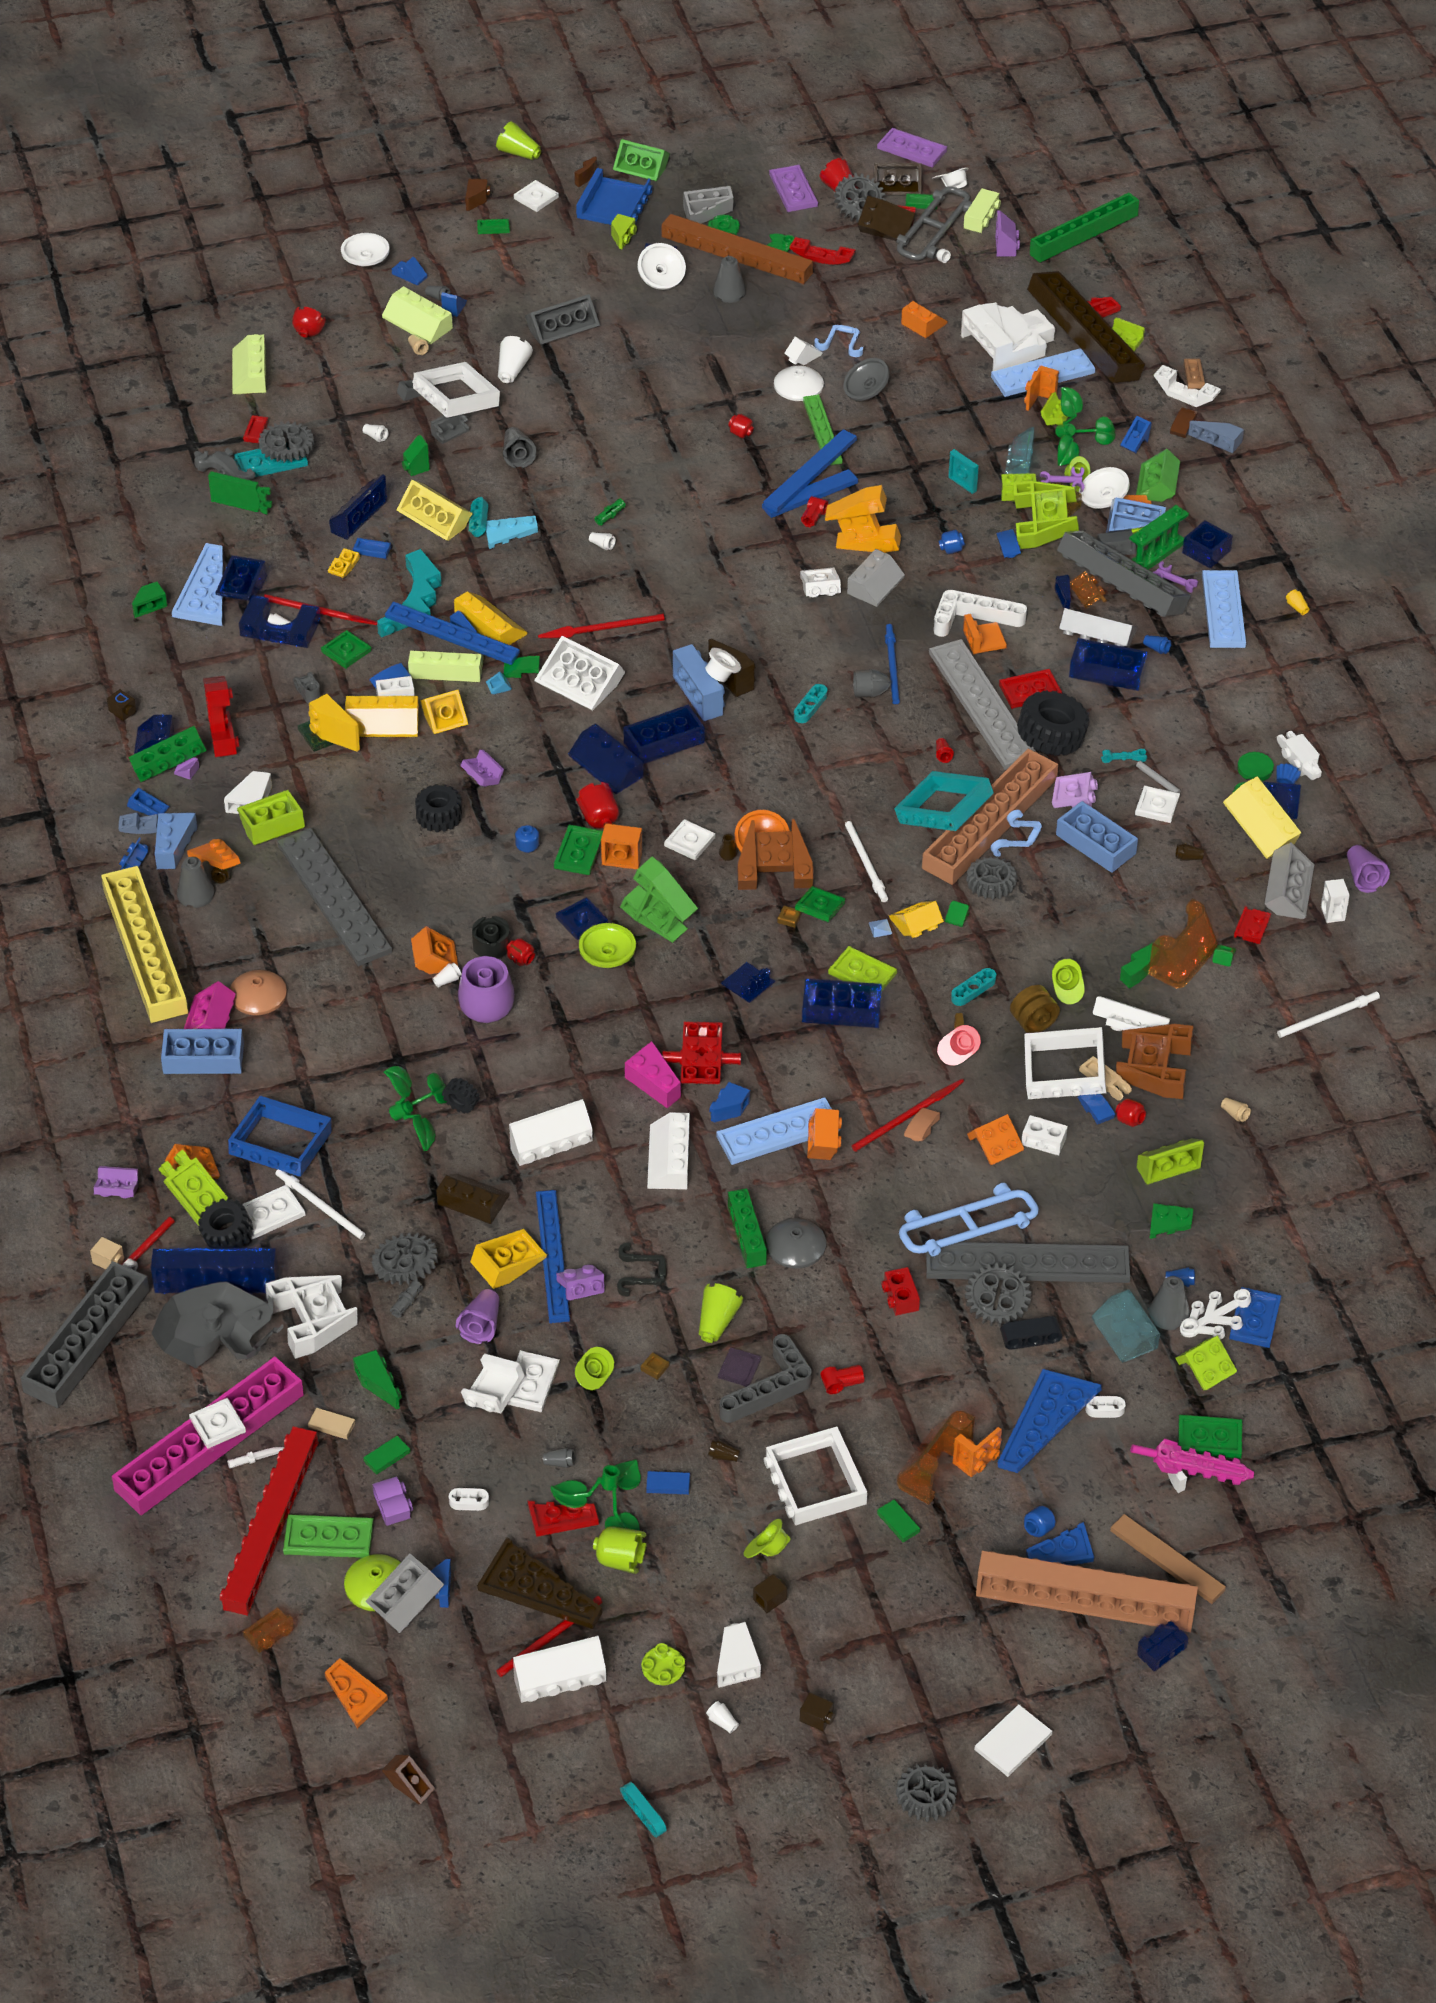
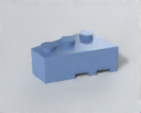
[1106,497,1166,533]
[155,813,197,869]

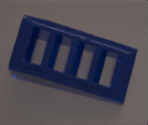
[1055,575,1071,609]

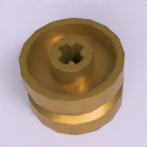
[1010,985,1060,1033]

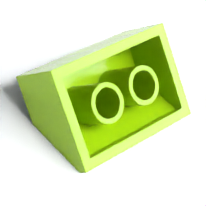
[237,790,305,845]
[1137,1138,1204,1184]

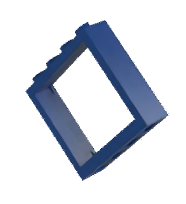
[228,1096,332,1177]

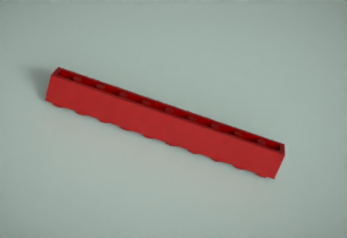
[220,1426,318,1616]

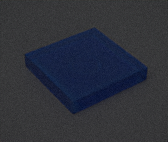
[556,897,608,940]

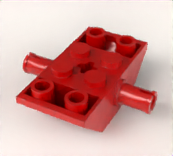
[663,1022,741,1084]

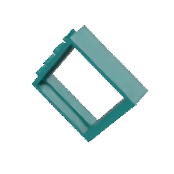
[894,771,994,831]

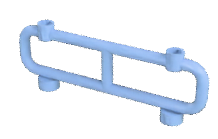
[899,1183,1039,1256]

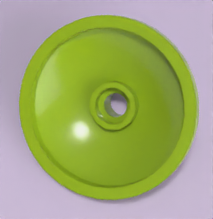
[579,923,636,968]
[344,1554,401,1611]

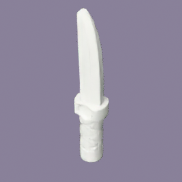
[227,1447,284,1469]

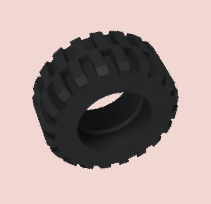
[1017,690,1090,756]

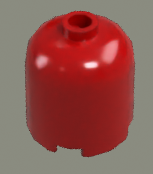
[576,782,619,829]

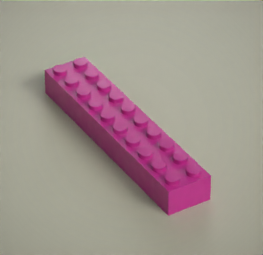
[112,1357,304,1516]

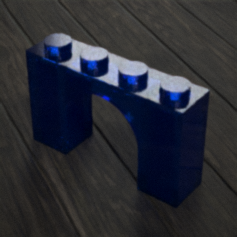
[239,595,320,648]

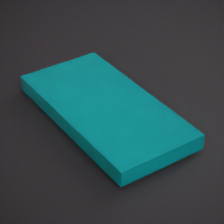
[234,443,308,477]

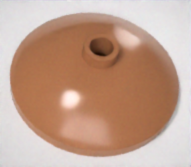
[230,970,287,1015]

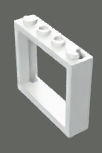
[412,362,500,418]
[1024,1027,1106,1099]
[764,1427,867,1525]

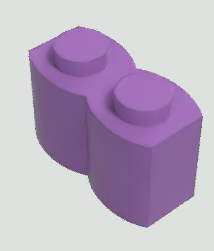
[372,1477,413,1526]

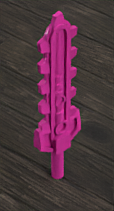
[1130,1439,1254,1485]

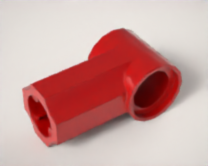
[801,496,828,528]
[820,1365,864,1394]

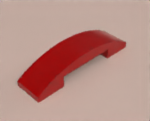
[790,237,855,264]

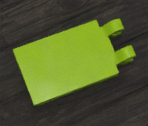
[159,1150,228,1226]

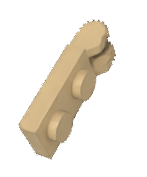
[1079,1056,1132,1101]

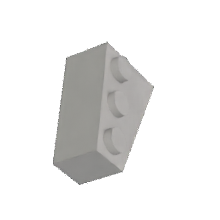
[683,186,734,224]

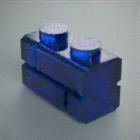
[1137,1621,1188,1671]

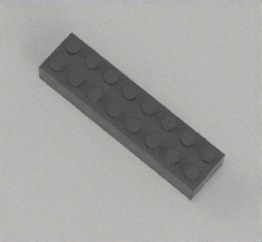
[1057,531,1191,617]
[21,1261,149,1408]

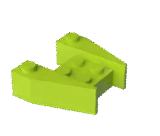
[1013,480,1079,549]

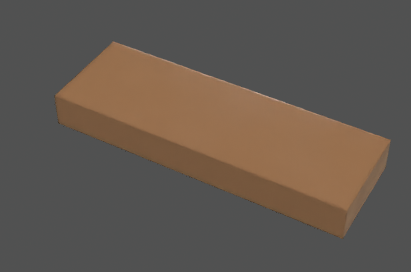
[1183,359,1205,389]

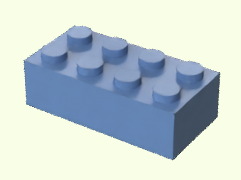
[673,644,725,722]
[1056,801,1138,873]
[161,1029,244,1074]

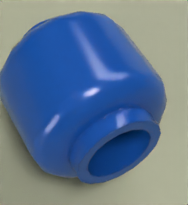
[939,530,965,554]
[515,825,539,853]
[1024,1506,1056,1537]

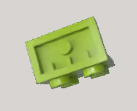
[1175,1335,1237,1391]

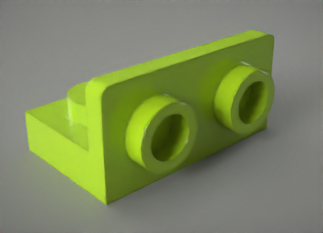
[1112,317,1145,351]

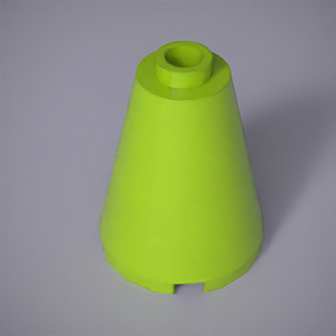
[496,121,541,160]
[699,1283,743,1343]

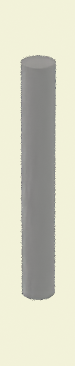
[1136,761,1181,794]

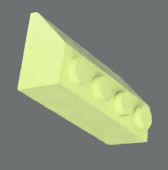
[382,286,453,345]
[232,334,266,394]
[408,651,484,682]

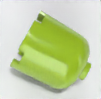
[593,1526,646,1574]

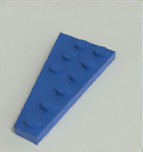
[997,1369,1102,1473]

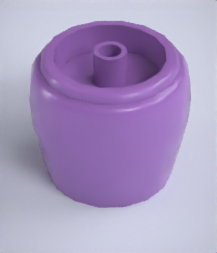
[458,956,515,1023]

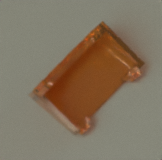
[1149,898,1218,988]
[897,1411,975,1505]

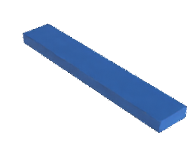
[762,469,858,518]

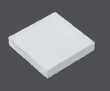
[514,180,559,212]
[1135,786,1180,823]
[664,819,715,860]
[189,1398,246,1449]

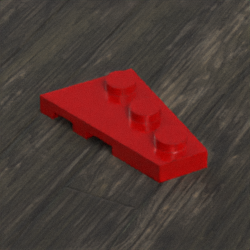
[527,1501,599,1537]

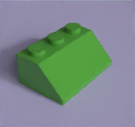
[613,139,670,181]
[1136,449,1180,502]

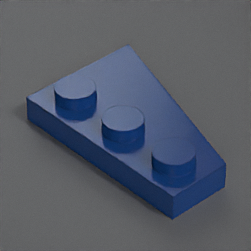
[1026,1522,1094,1566]

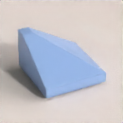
[869,919,892,938]

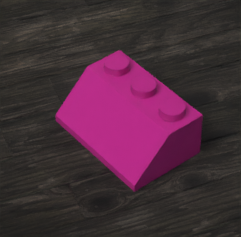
[184,981,236,1029]

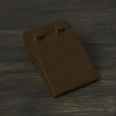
[857,196,915,241]
[708,638,756,697]

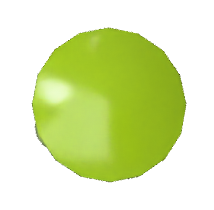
[641,1643,685,1686]

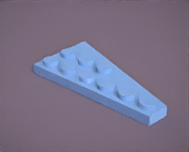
[172,543,223,626]

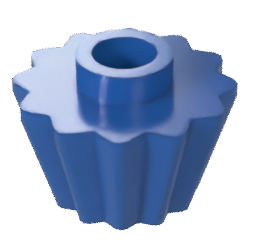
[1276,763,1301,787]

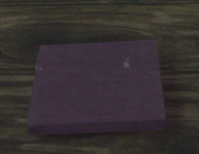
[718,1347,761,1387]

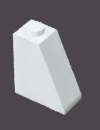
[224,771,272,814]
[717,1622,761,1688]

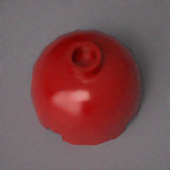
[292,307,326,338]

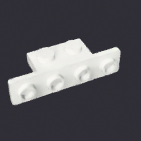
[1093,996,1170,1031]

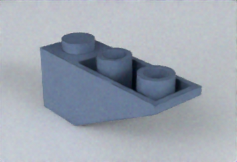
[1188,421,1244,453]

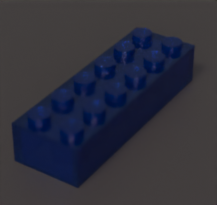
[151,1248,279,1294]

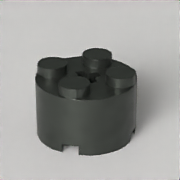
[472,916,510,959]

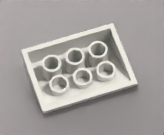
[534,636,625,711]

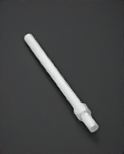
[845,821,888,902]
[1277,992,1380,1038]
[275,1170,365,1240]

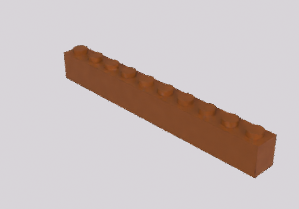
[662,214,813,284]

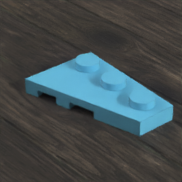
[485,516,538,549]

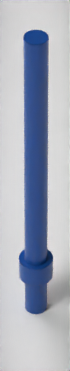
[885,624,900,704]

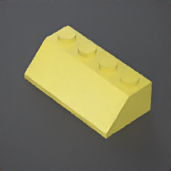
[397,480,472,541]
[1223,776,1301,859]

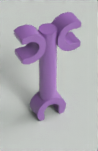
[1040,467,1085,492]
[1153,561,1198,593]

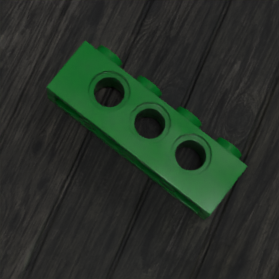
[128,726,207,782]
[728,1188,766,1269]

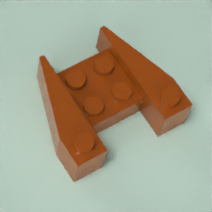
[737,819,813,890]
[1116,1024,1193,1099]

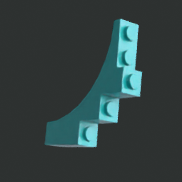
[377,549,442,638]

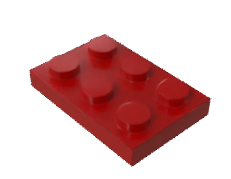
[999,669,1062,709]

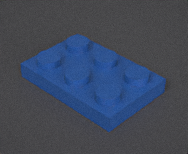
[1229,1287,1281,1348]

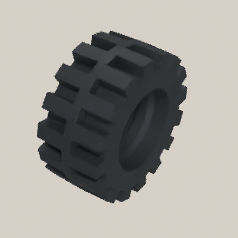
[442,1078,480,1114]

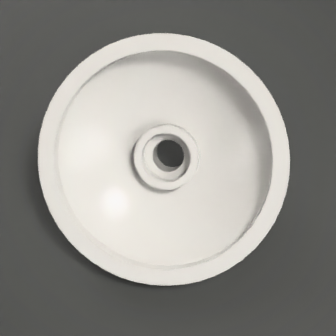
[341,233,389,267]
[637,243,686,290]
[774,366,824,401]
[1079,467,1130,508]

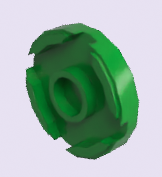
[708,215,740,235]
[1237,752,1274,781]

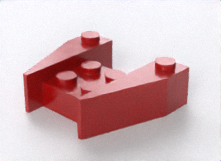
[203,676,239,757]

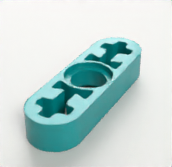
[469,497,488,537]
[794,684,827,723]
[951,968,996,1006]
[620,1782,667,1838]

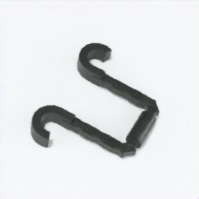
[617,1243,667,1297]

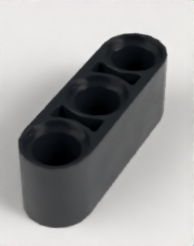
[1000,1316,1063,1350]

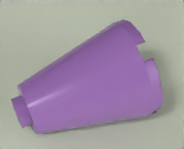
[1347,845,1390,893]
[456,1289,499,1344]

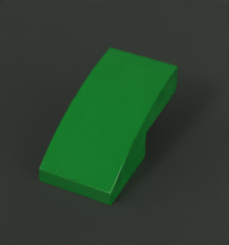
[503,656,540,678]

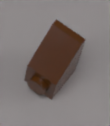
[465,179,491,211]
[382,1755,435,1804]

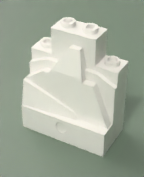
[961,303,1055,371]

